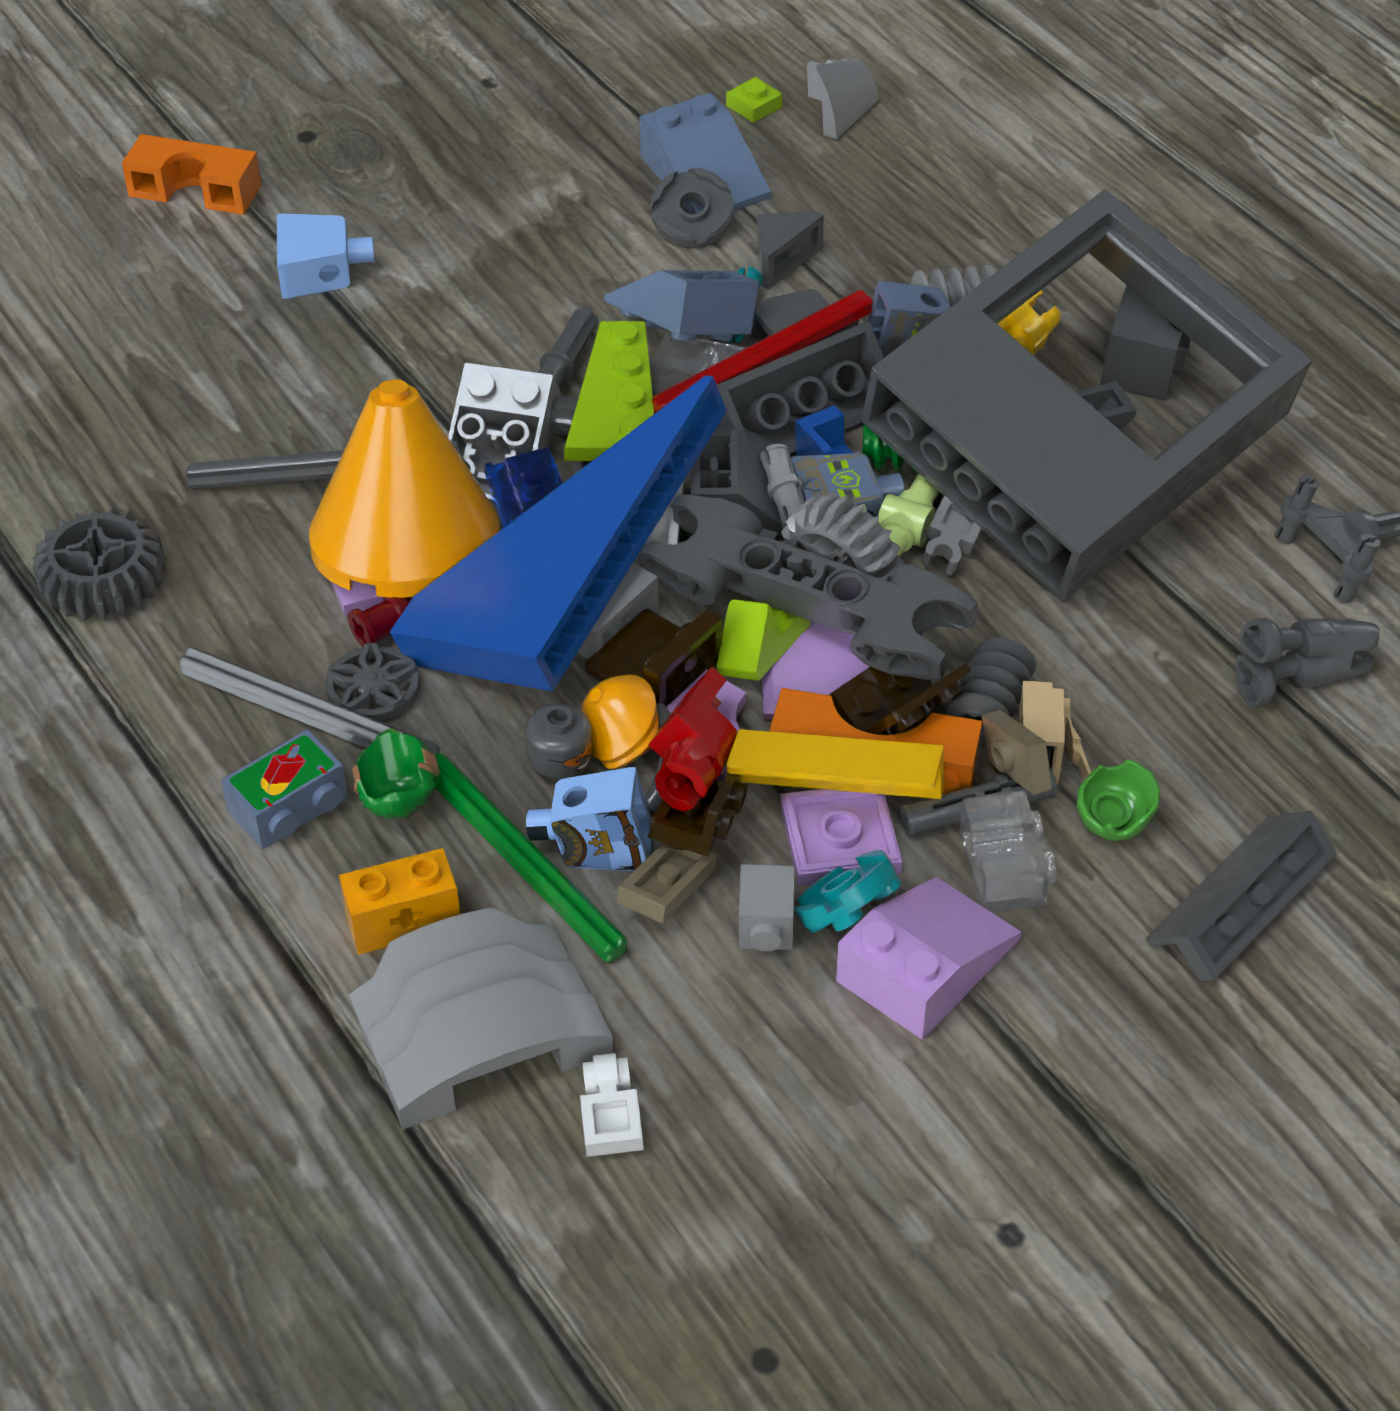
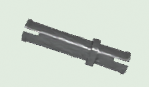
[900,767,1058,837]

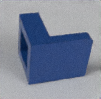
[795,405,853,456]

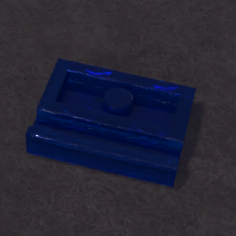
[484,447,563,528]

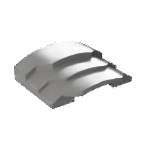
[349,908,613,1130]

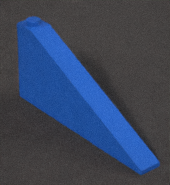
[390,376,727,692]

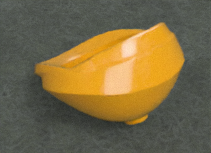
[581,674,659,769]

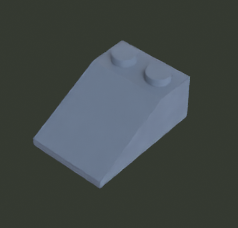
[639,93,771,214]

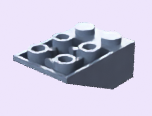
[604,270,759,341]

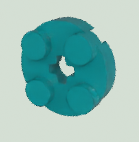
[794,850,902,933]

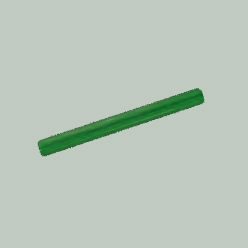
[435,753,628,963]

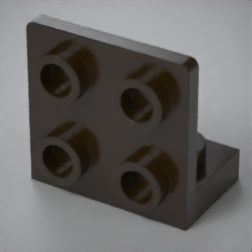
[585,609,722,707]
[829,663,971,735]

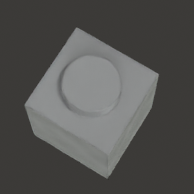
[739,864,794,951]

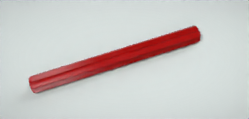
[652,290,873,414]

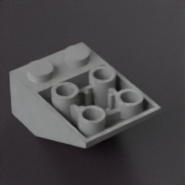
[448,363,562,506]

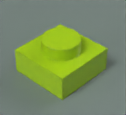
[726,77,783,123]

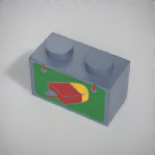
[221,729,348,850]

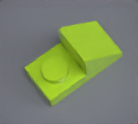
[716,599,811,681]

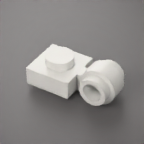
[580,1053,644,1157]

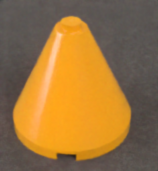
[309,379,500,598]

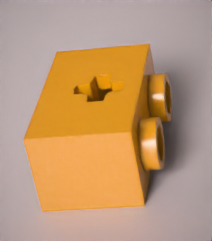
[339,848,460,955]

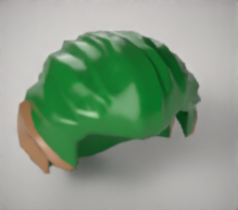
[352,728,440,820]

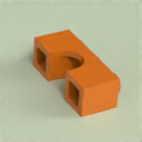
[122,134,262,215]

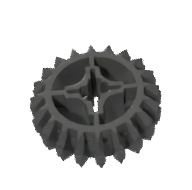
[33,507,166,621]

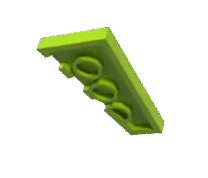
[564,321,654,461]

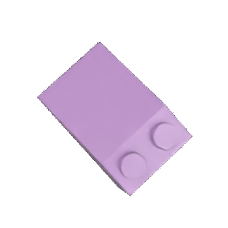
[836,877,1022,1040]

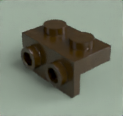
[648,773,748,857]

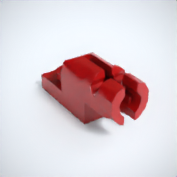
[648,667,737,812]

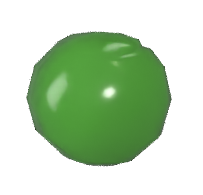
[1076,759,1161,841]

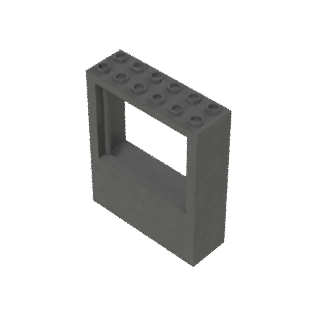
[862,189,1312,603]

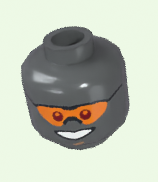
[525,703,593,779]

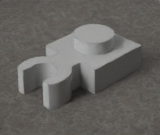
[922,496,982,576]

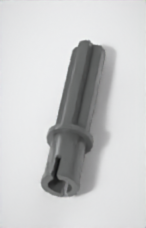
[538,306,598,389]

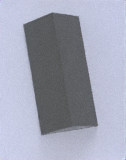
[716,321,884,454]

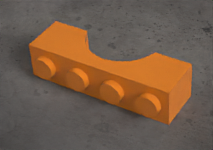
[769,688,982,795]

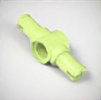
[878,473,940,557]

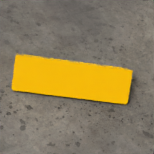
[727,729,945,799]

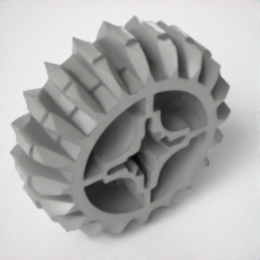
[781,491,905,581]

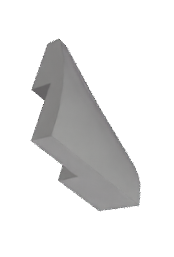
[807,57,879,140]

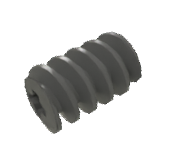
[945,638,1037,747]

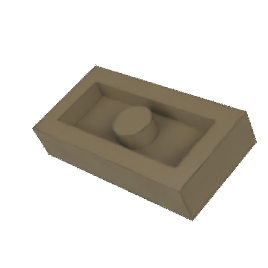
[982,709,1052,795]
[617,843,717,924]

